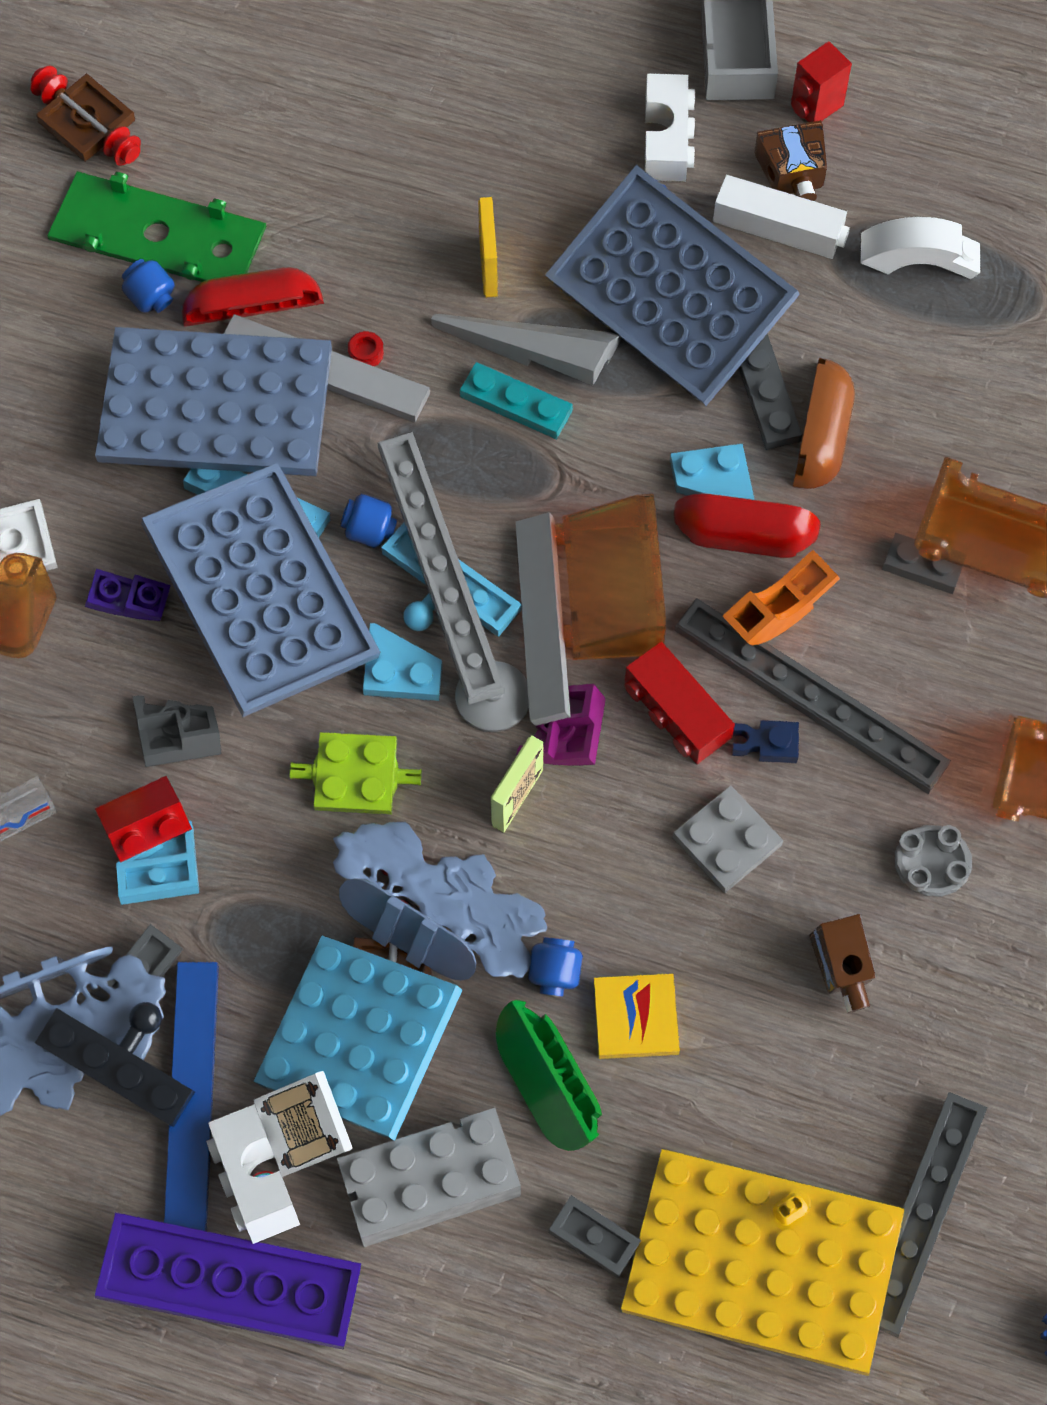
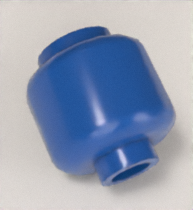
[122,259,175,313]
[340,494,397,548]
[528,937,583,997]

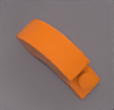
[723,550,840,645]

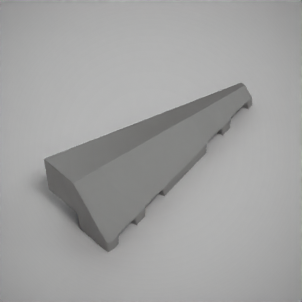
[431,314,622,386]

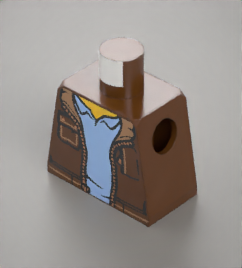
[754,120,827,201]
[809,914,875,1013]

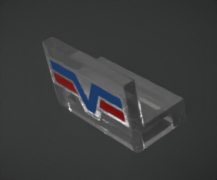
[0,776,57,842]

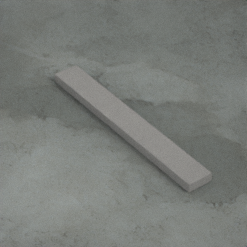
[377,432,505,705]

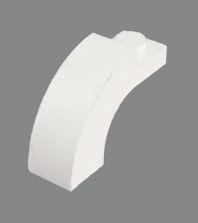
[861,217,980,279]

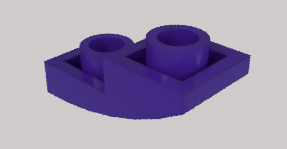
[85,568,171,621]

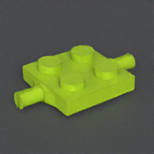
[290,732,422,815]

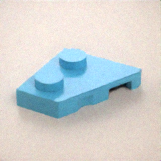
[670,444,754,500]
[363,623,442,701]
[116,821,199,905]

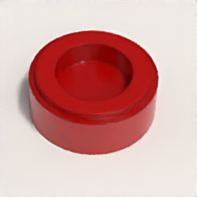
[348,331,384,367]

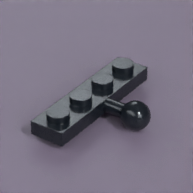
[35,1002,195,1127]

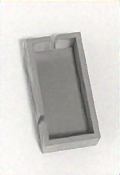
[700,0,778,100]
[337,1108,521,1247]

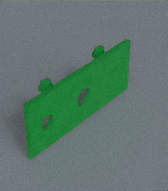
[47,171,267,282]

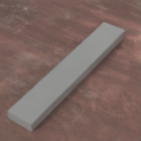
[223,314,430,422]
[516,512,571,726]

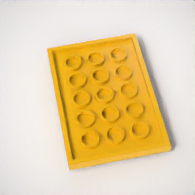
[621,1149,904,1376]

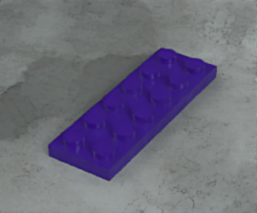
[94,1212,361,1350]

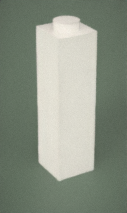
[713,174,850,259]

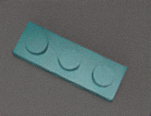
[460,362,573,440]

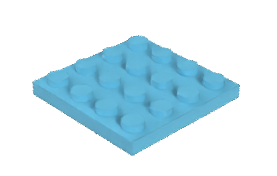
[253,935,462,1141]

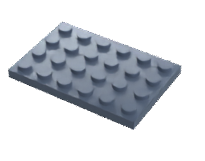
[545,165,800,406]
[95,327,332,476]
[141,463,381,717]

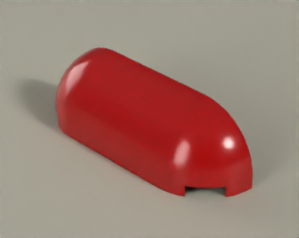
[182,267,324,327]
[674,494,821,558]

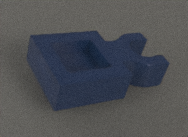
[732,720,799,763]

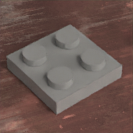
[673,785,784,893]

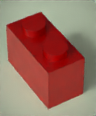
[791,41,852,122]
[95,776,192,863]

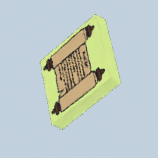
[491,735,543,833]

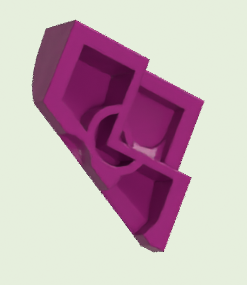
[516,683,606,766]

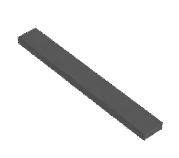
[675,598,951,794]

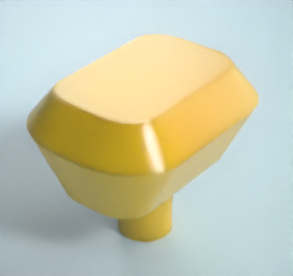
[773,1193,807,1225]

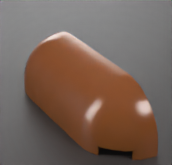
[793,358,855,489]

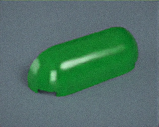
[496,1000,602,1151]

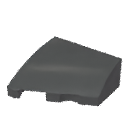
[132,695,222,767]

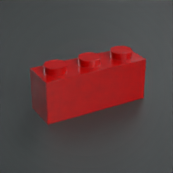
[624,641,735,764]

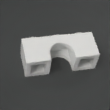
[644,74,695,182]
[206,1104,300,1244]

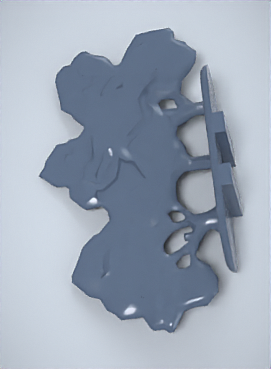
[333,822,547,981]
[0,947,166,1116]

